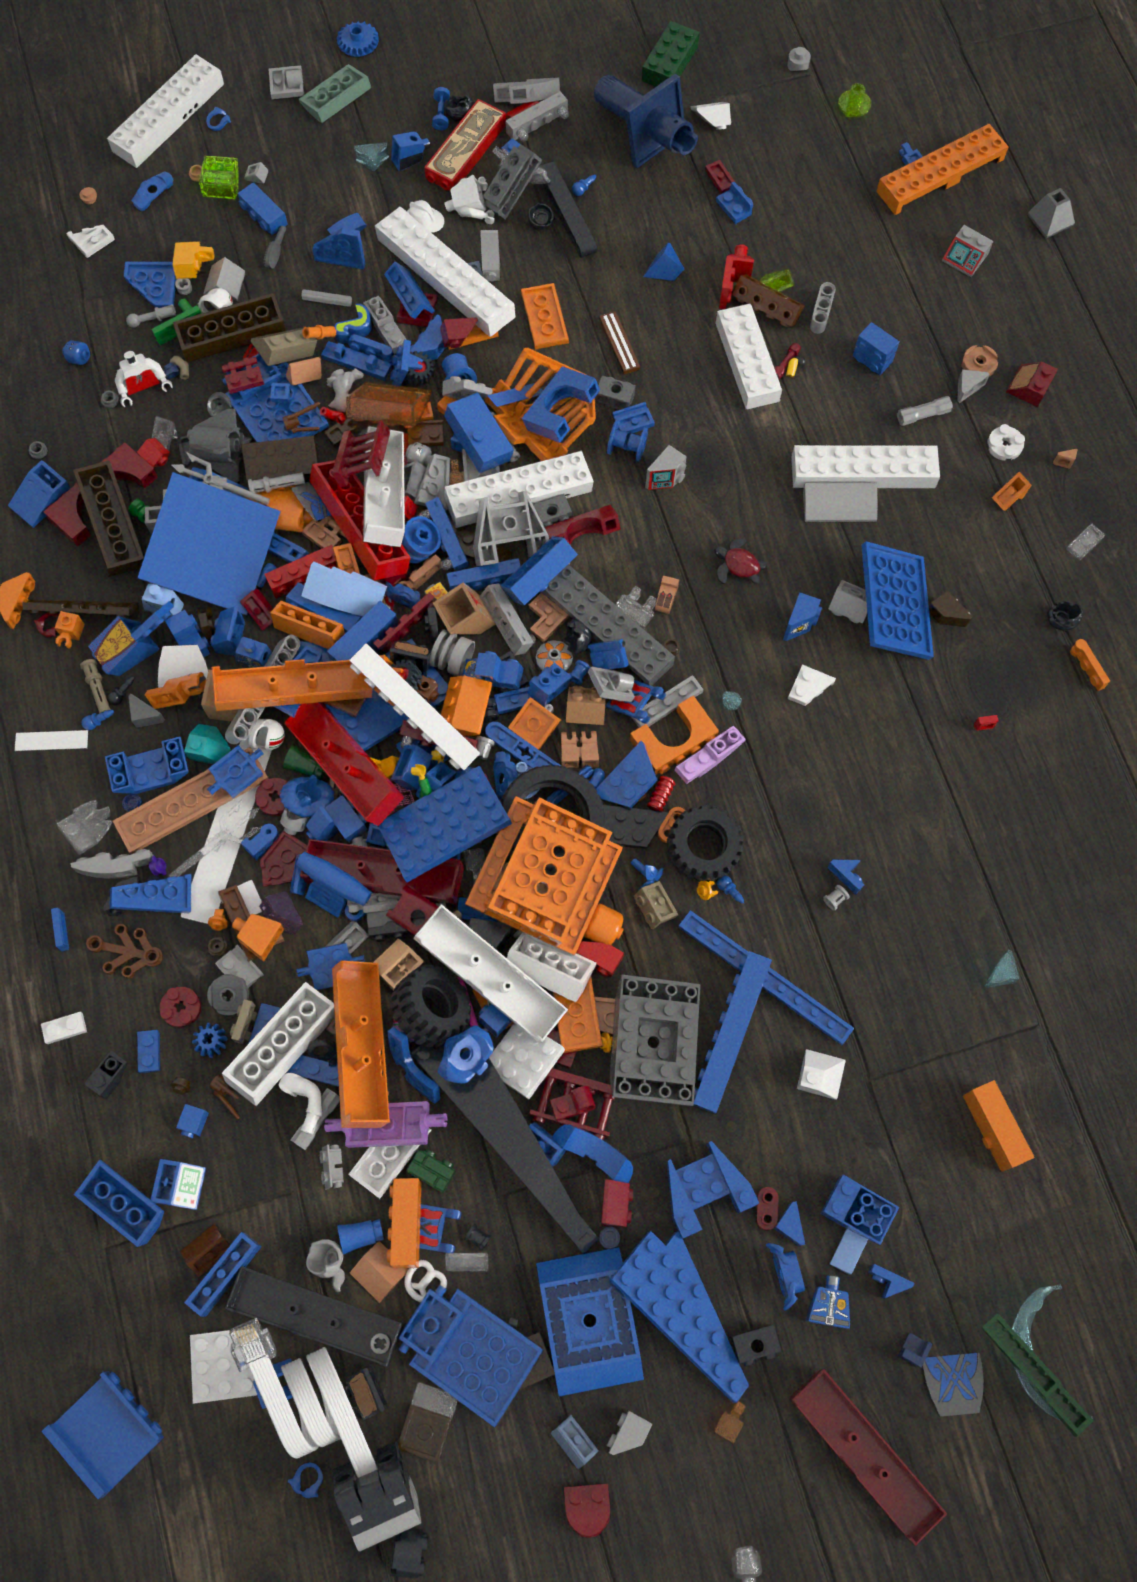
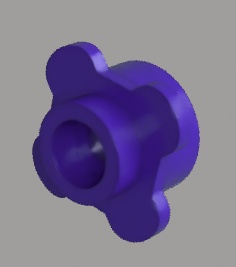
[149,856,167,875]

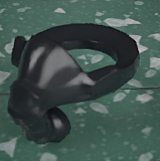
[307,1039,338,1066]

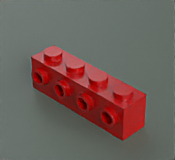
[264,544,338,599]

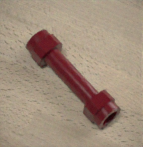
[774,343,801,380]

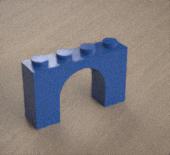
[522,366,600,443]

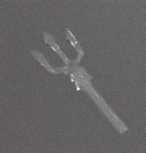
[168,799,262,877]

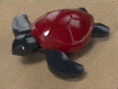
[714,538,767,584]

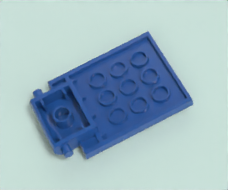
[222,354,329,442]
[398,1285,544,1427]

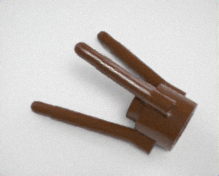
[282,402,320,433]
[210,1074,240,1119]

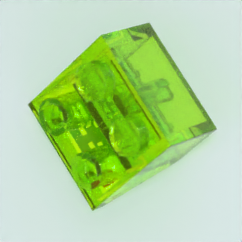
[199,156,239,199]

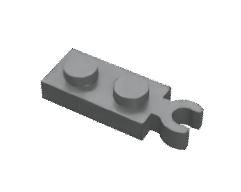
[347,893,401,913]

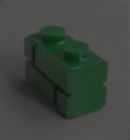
[406,1148,456,1193]

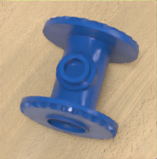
[607,420,648,462]

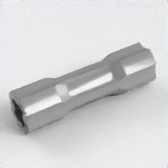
[897,396,953,426]
[291,1088,340,1150]

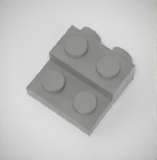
[443,376,492,400]

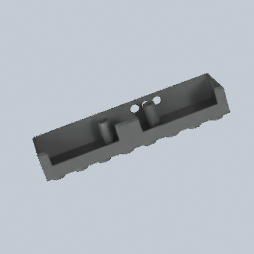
[541,564,675,686]

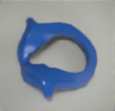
[206,107,231,131]
[288,1463,323,1498]

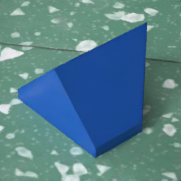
[643,243,684,281]

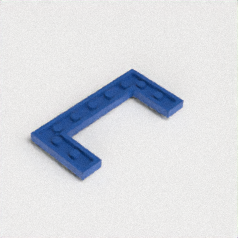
[249,1003,339,1087]

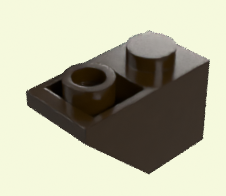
[929,591,972,627]

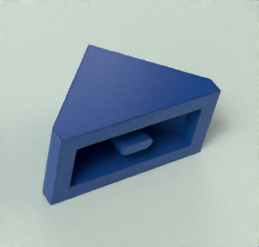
[774,1201,805,1246]

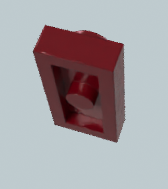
[705,160,735,194]

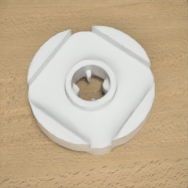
[987,424,1025,460]

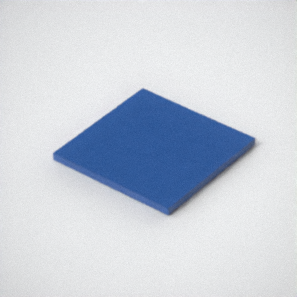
[138,472,280,615]

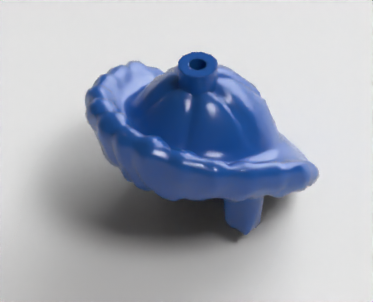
[280,775,334,818]

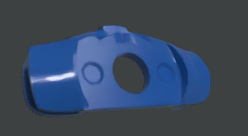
[131,171,173,211]
[385,582,427,614]
[493,751,518,801]

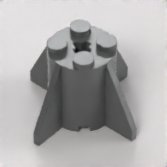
[187,408,253,482]

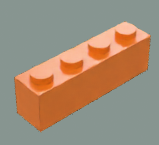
[270,601,345,649]
[387,1178,422,1268]

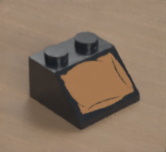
[390,641,432,677]
[345,1367,389,1421]

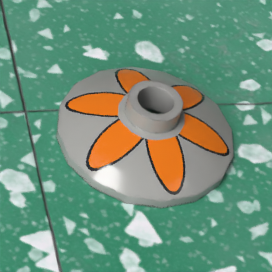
[536,640,573,671]

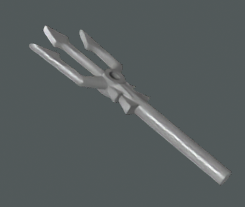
[172,451,270,505]

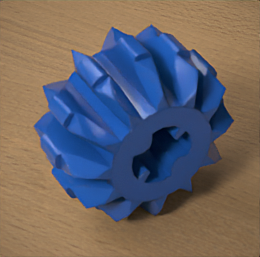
[192,1023,228,1058]

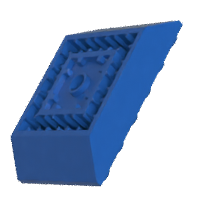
[536,1247,644,1396]

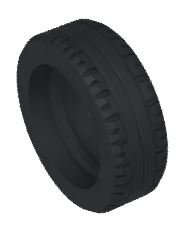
[498,765,605,874]

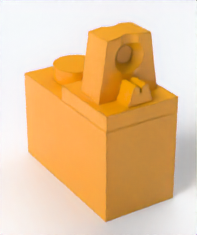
[173,242,214,279]

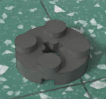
[207,974,249,1015]

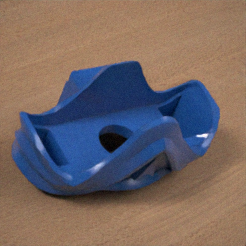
[438,1025,494,1083]

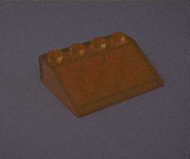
[346,382,432,428]

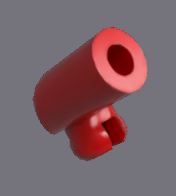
[320,407,346,425]

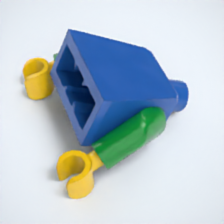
[411,750,456,799]

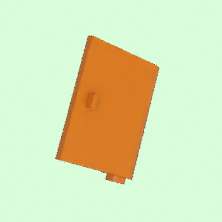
[245,485,305,532]

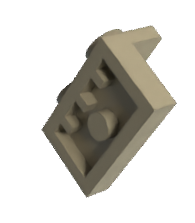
[634,881,678,929]

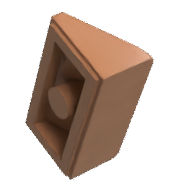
[286,357,322,385]

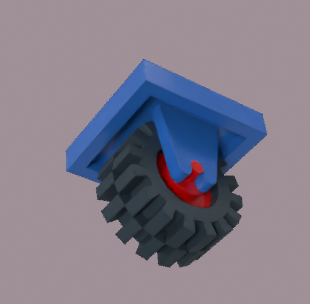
[390,339,434,389]

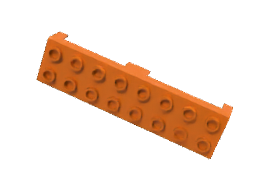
[876,124,1008,215]
[212,659,372,711]
[332,961,390,1128]

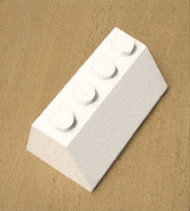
[507,932,596,1002]

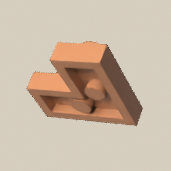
[529,593,569,643]

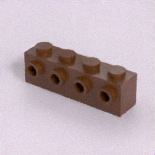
[732,274,805,327]

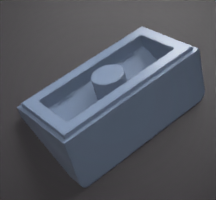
[551,1415,598,1469]

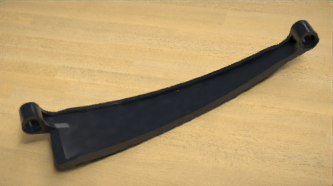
[410,1025,599,1254]

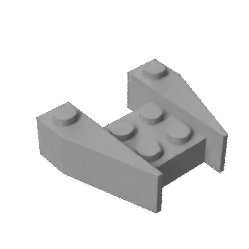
[473,491,549,566]

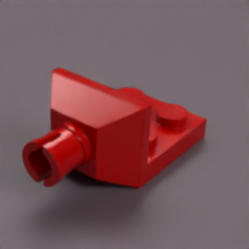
[719,245,754,310]

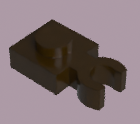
[324,418,358,448]

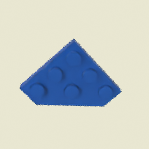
[312,228,366,270]
[124,262,177,308]

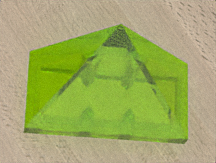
[760,269,794,292]

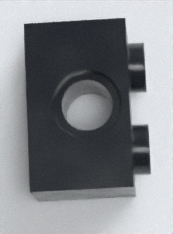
[731,1325,781,1366]

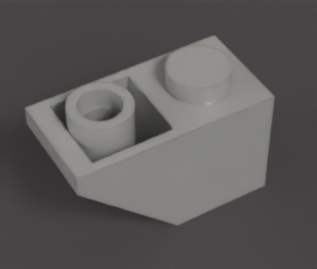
[607,1410,652,1455]

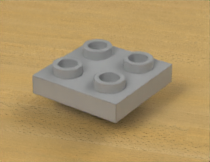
[269,66,304,99]
[588,667,635,702]

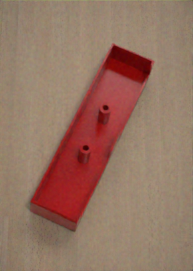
[284,702,404,826]

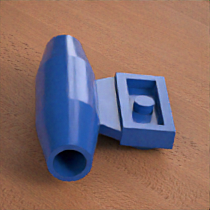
[296,852,372,918]

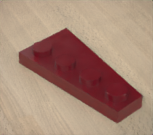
[374,592,437,653]

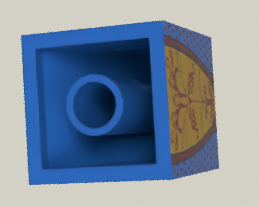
[88,616,159,676]

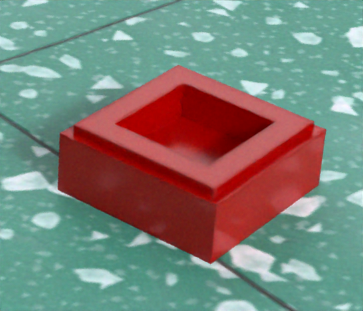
[974,715,998,731]

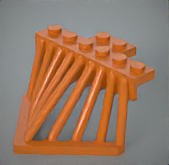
[483,348,596,461]

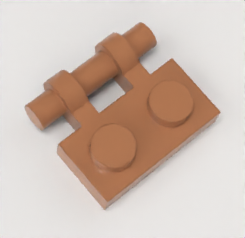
[302,516,346,549]

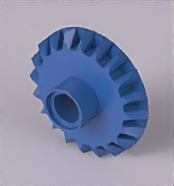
[337,21,379,57]

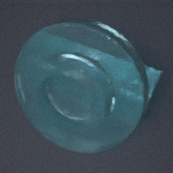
[722,691,742,710]

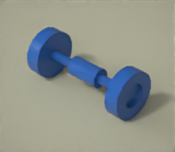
[432,87,450,130]

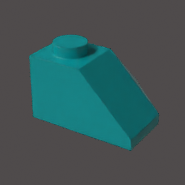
[184,724,231,764]

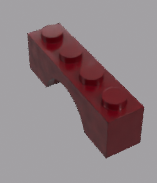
[545,504,621,545]

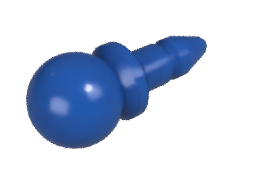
[572,175,596,196]
[82,710,114,730]
[717,875,744,904]

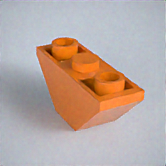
[0,572,36,629]

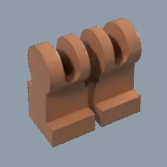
[561,731,599,769]

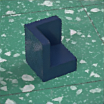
[898,1333,932,1368]

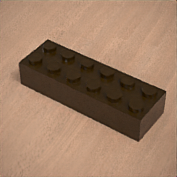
[173,293,286,362]
[73,461,144,577]

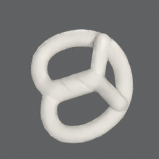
[405,1260,447,1302]

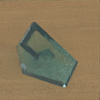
[354,142,389,171]
[984,950,1020,988]

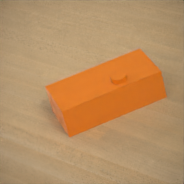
[963,1080,1035,1172]

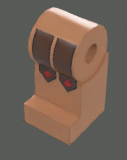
[655,576,679,614]

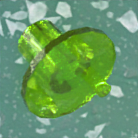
[838,83,871,117]

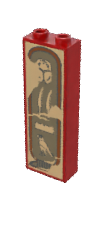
[424,99,506,192]

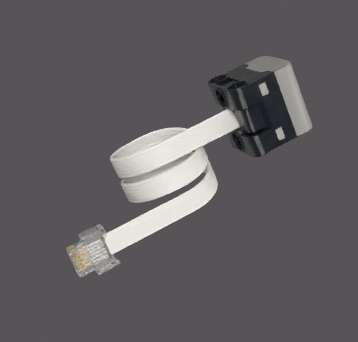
[229,1318,421,1552]

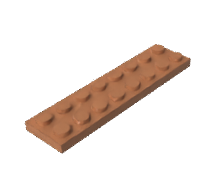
[113,747,268,854]

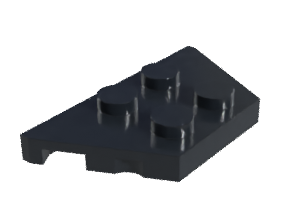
[602,805,668,849]

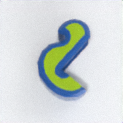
[334,304,372,343]

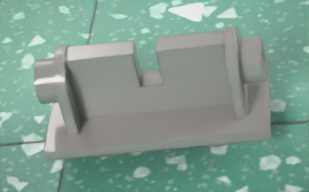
[320,1145,344,1190]

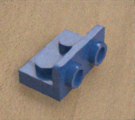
[716,182,753,224]

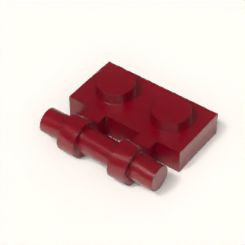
[222,357,264,394]

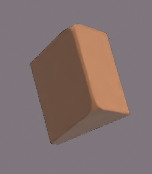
[1053,449,1078,469]

